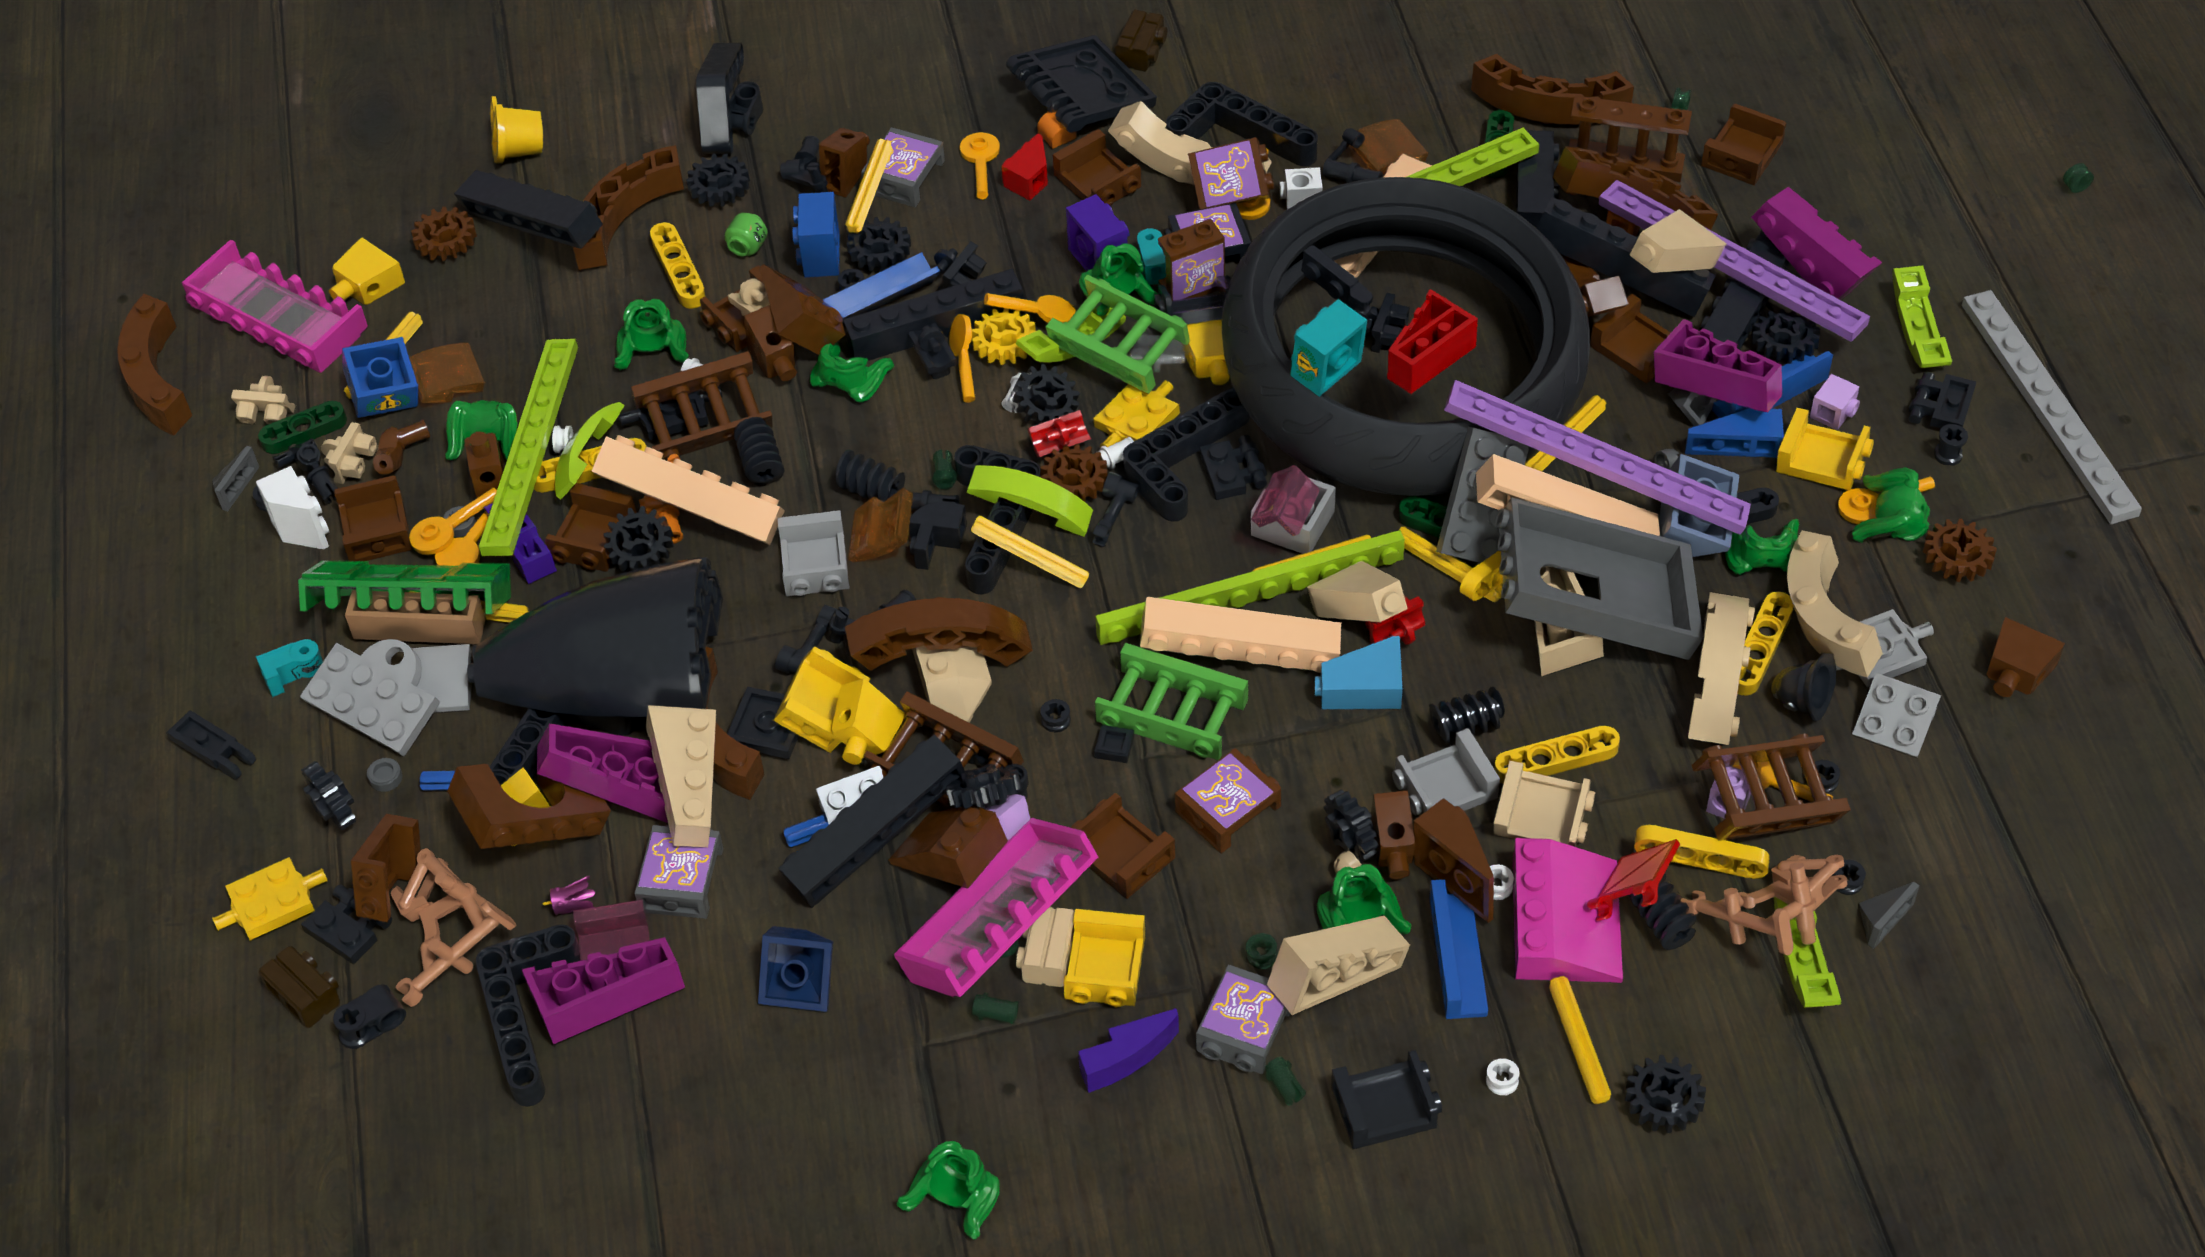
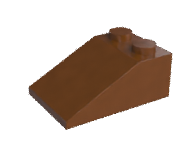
[759,264,846,355]
[1414,798,1494,923]
[889,806,1008,888]

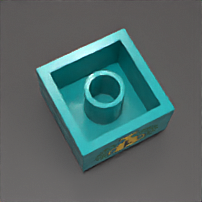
[1290,299,1368,397]

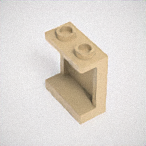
[1494,761,1596,847]

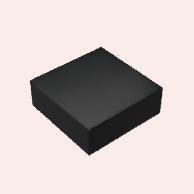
[1094,725,1134,763]

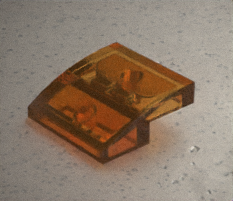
[1352,119,1429,174]
[409,343,485,403]
[848,488,913,562]

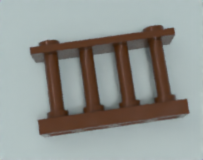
[1568,96,1692,182]
[631,351,773,461]
[864,691,1024,809]
[1691,734,1851,841]

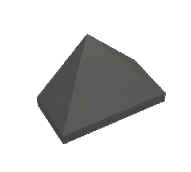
[1668,388,1717,426]
[212,446,259,512]
[1859,882,1920,949]

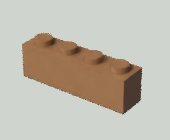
[345,590,486,644]

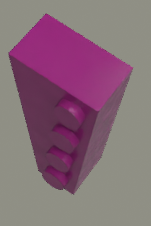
[1751,187,1882,300]
[1654,319,1782,413]
[537,723,668,823]
[522,937,685,1044]

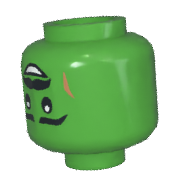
[725,213,768,256]

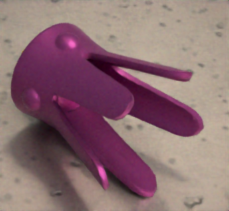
[543,875,597,915]

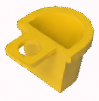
[490,96,543,164]

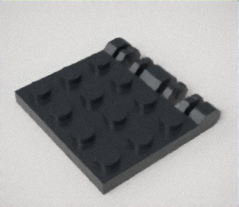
[1006,35,1157,133]

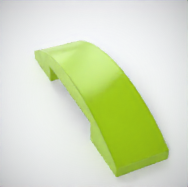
[1892,266,1952,368]
[1016,307,1126,363]
[555,402,625,499]
[966,465,1093,537]
[1774,897,1841,1008]

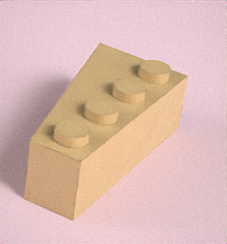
[1534,566,1604,676]
[646,705,716,848]
[1267,916,1410,1015]

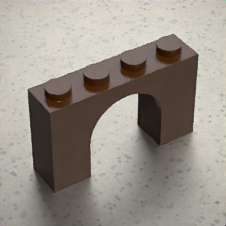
[447,764,611,849]

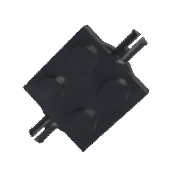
[619,386,723,440]

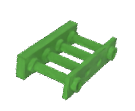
[1046,274,1190,394]
[1095,643,1248,760]

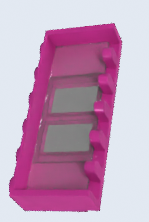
[182,239,368,373]
[894,818,1098,997]

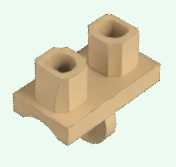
[728,278,770,316]
[231,376,295,424]
[321,422,378,484]

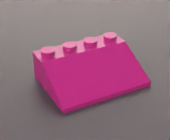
[1512,838,1623,983]

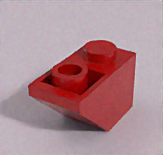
[1002,134,1048,201]

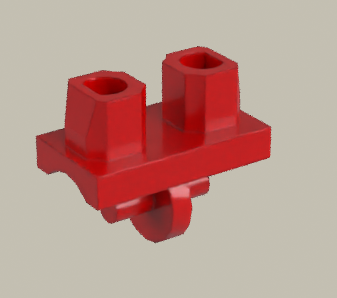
[1027,410,1091,458]
[1365,596,1425,645]

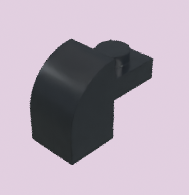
[908,502,967,570]

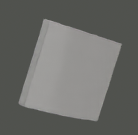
[411,644,472,713]

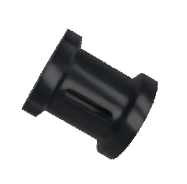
[1934,424,1968,466]

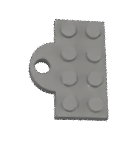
[300,639,441,757]

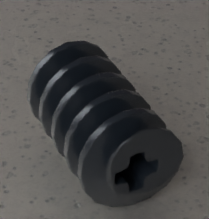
[734,417,785,485]
[836,449,905,507]
[1429,686,1505,744]
[1627,873,1697,950]

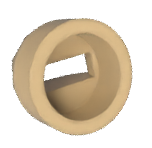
[1334,851,1362,874]

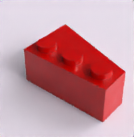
[1387,289,1478,394]

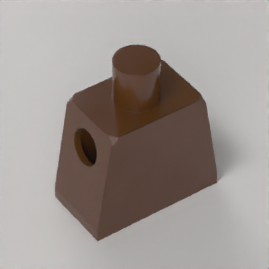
[819,128,870,198]
[744,305,797,381]
[464,432,505,498]
[1986,617,2065,697]
[1371,790,1415,879]

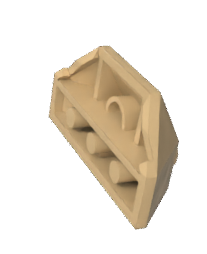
[912,646,992,723]

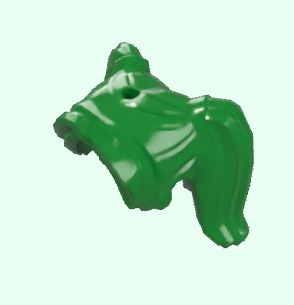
[1079,243,1158,316]
[614,299,689,370]
[810,342,894,402]
[445,400,518,460]
[1852,467,1930,543]
[1725,519,1800,575]
[1317,864,1411,934]
[897,1141,999,1240]

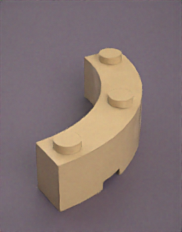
[1108,101,1272,185]
[1787,530,1883,678]
[1688,592,1755,745]

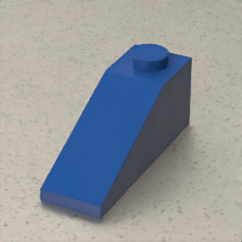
[1685,408,1784,458]

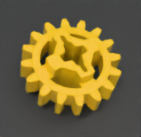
[972,308,1036,365]

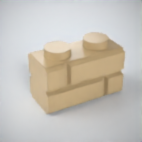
[1016,907,1075,987]

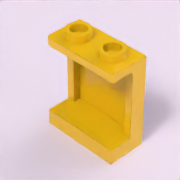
[1776,408,1874,491]
[773,647,870,753]
[1063,909,1145,1007]

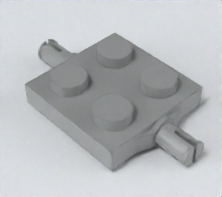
[1836,609,1934,687]

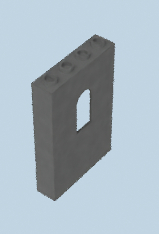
[1496,497,1703,660]

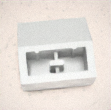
[256,466,330,549]

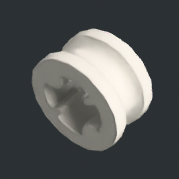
[552,426,574,453]
[1490,864,1514,900]
[1486,1059,1519,1095]

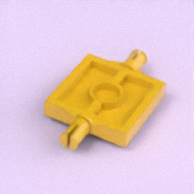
[1093,380,1180,447]
[212,857,328,940]

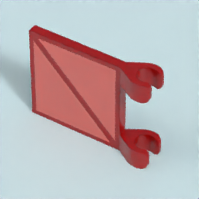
[1587,839,1680,921]

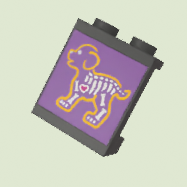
[861,127,945,208]
[635,825,724,919]
[1196,964,1291,1074]

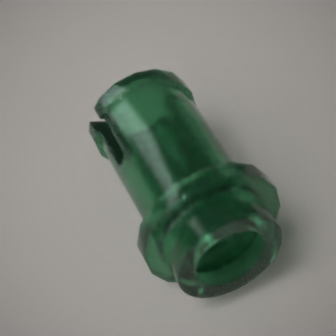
[932,450,957,489]
[972,992,1019,1024]
[1265,1057,1306,1105]

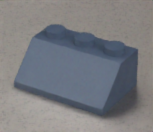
[1659,454,1739,557]

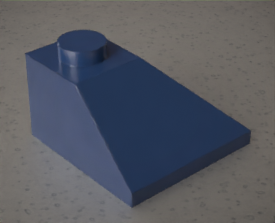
[758,926,833,1012]

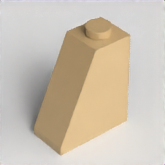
[1630,209,1727,273]
[1307,561,1408,622]

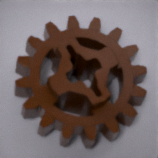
[411,206,477,261]
[1040,444,1108,503]
[1923,518,1997,582]

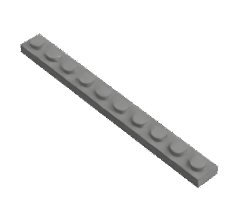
[1962,290,2142,524]

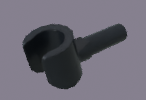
[1328,128,1365,161]

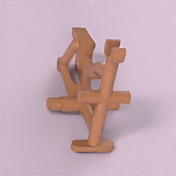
[391,848,516,1007]
[1680,855,1848,955]

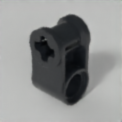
[730,81,764,135]
[333,984,406,1049]

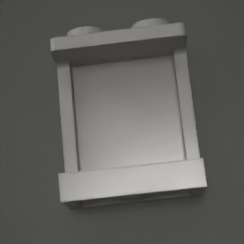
[777,510,850,596]
[1392,728,1500,816]

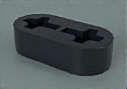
[1737,488,1779,524]

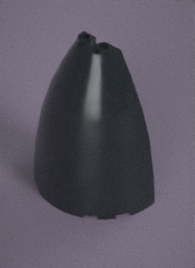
[467,557,723,717]

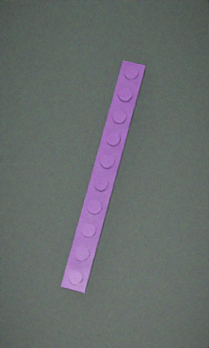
[1599,180,1870,342]
[1444,380,1751,535]

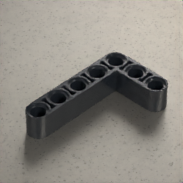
[696,43,744,155]
[1166,82,1318,166]
[1123,387,1251,522]
[954,445,1041,595]
[490,708,638,785]
[476,924,581,1107]

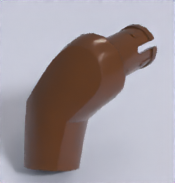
[373,420,430,474]

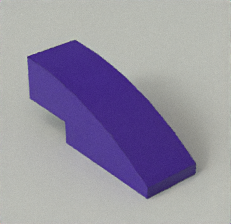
[484,503,557,584]
[1078,1008,1179,1093]

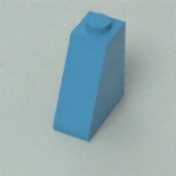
[1315,636,1402,709]

